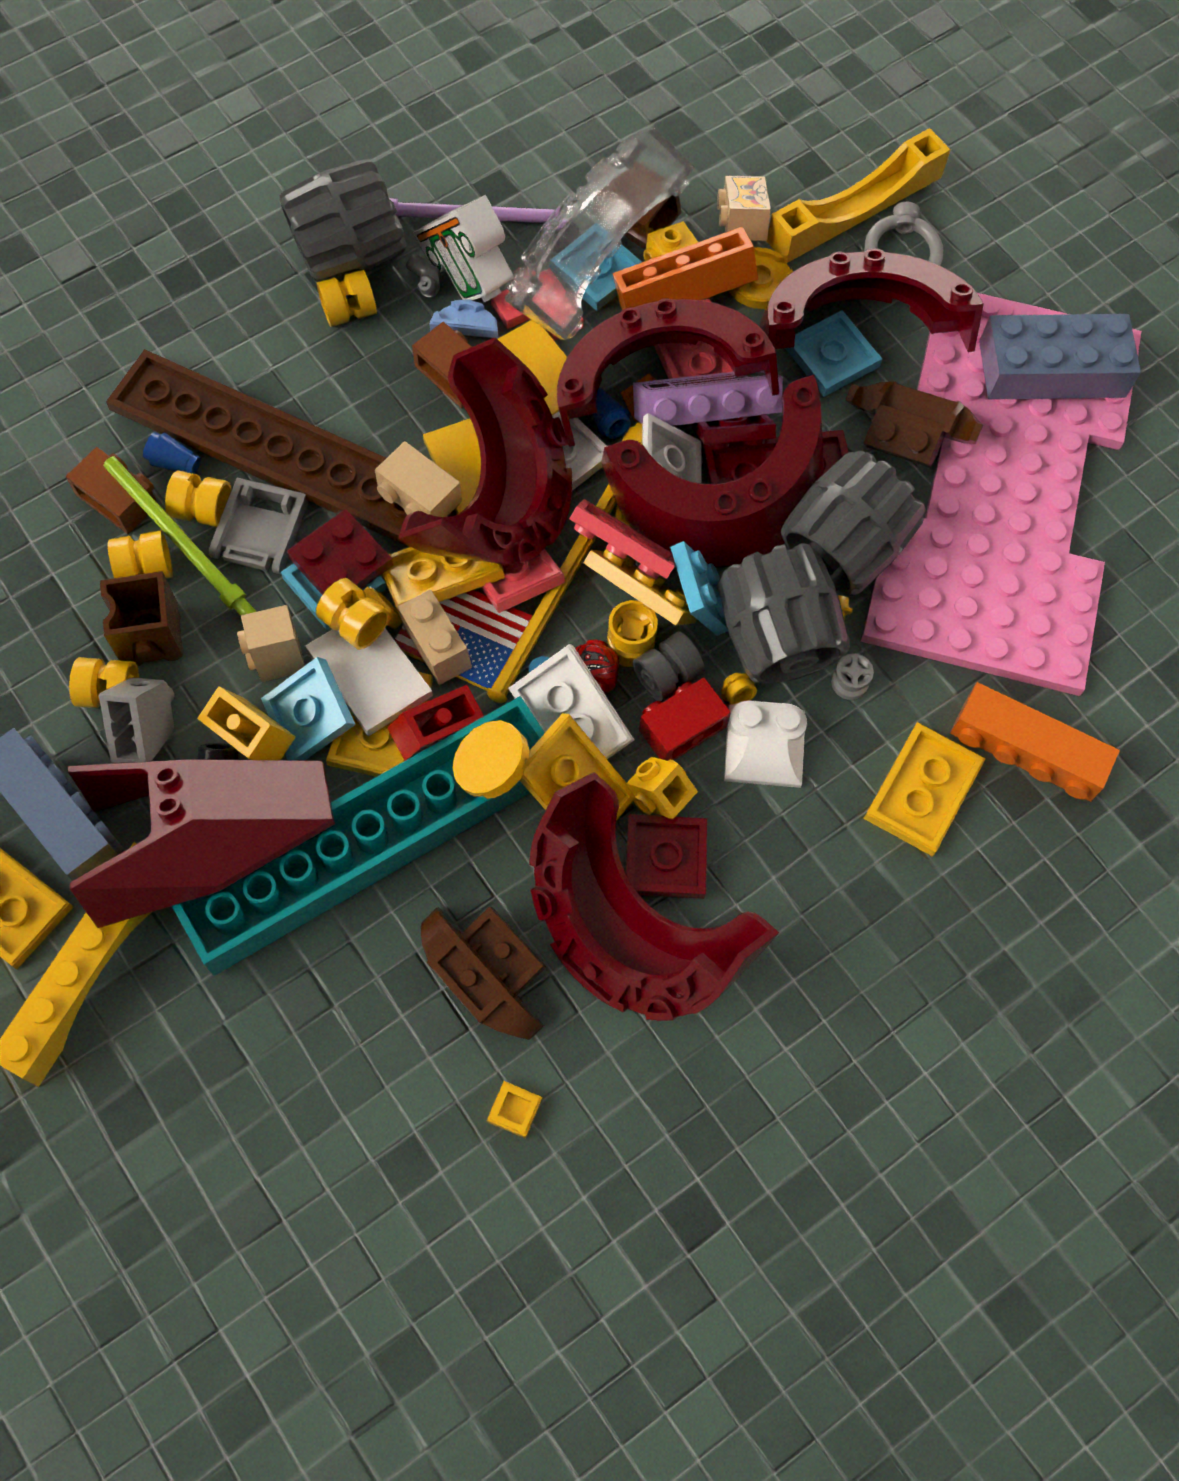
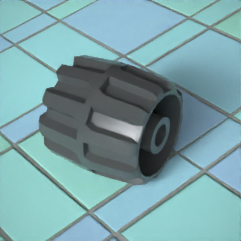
[280,159,406,283]
[781,451,925,595]
[718,543,850,684]

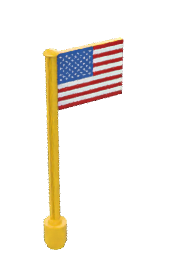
[395,422,642,703]

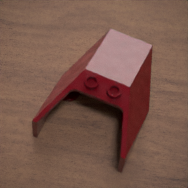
[68,760,335,928]

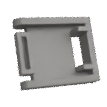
[209,478,309,574]

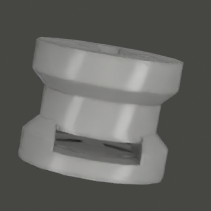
[831,653,874,700]

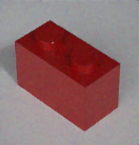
[639,677,731,761]
[387,685,484,761]

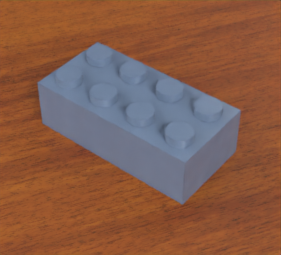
[979,314,1141,399]
[0,728,126,881]

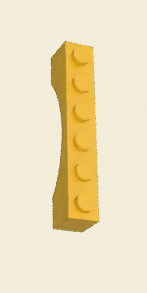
[766,128,951,264]
[0,842,152,1087]

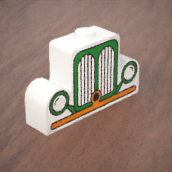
[413,194,514,302]

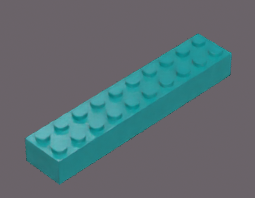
[172,696,545,976]

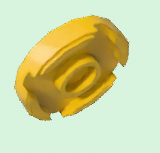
[728,247,793,309]
[452,720,530,799]

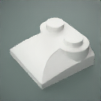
[642,413,701,483]
[724,700,807,788]

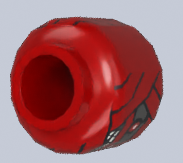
[575,640,619,694]

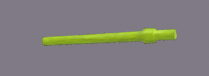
[103,456,257,616]

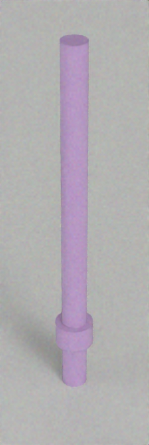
[389,198,557,224]

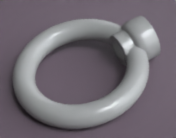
[864,202,944,266]

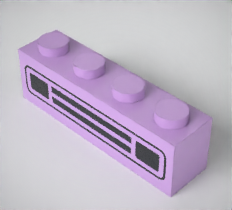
[633,371,783,426]

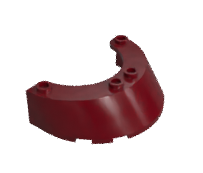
[759,248,984,352]
[557,298,779,447]
[398,337,572,564]
[601,374,824,567]
[529,772,780,1021]

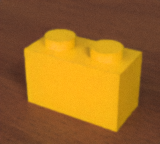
[197,686,296,760]

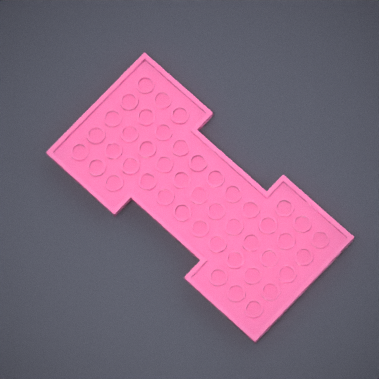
[861,293,1142,696]

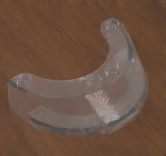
[505,126,694,340]

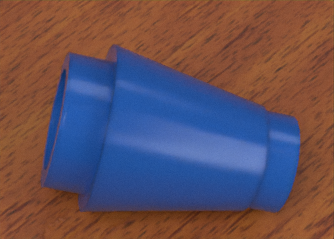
[592,387,631,439]
[143,432,201,474]

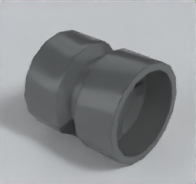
[633,632,705,701]

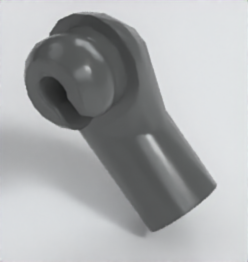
[406,254,441,297]

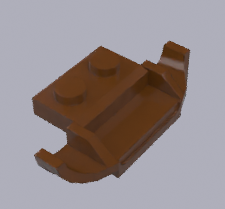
[845,381,983,468]
[421,906,547,1040]

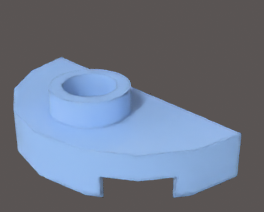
[429,299,498,338]

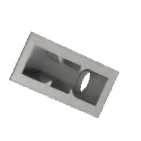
[99,678,174,763]

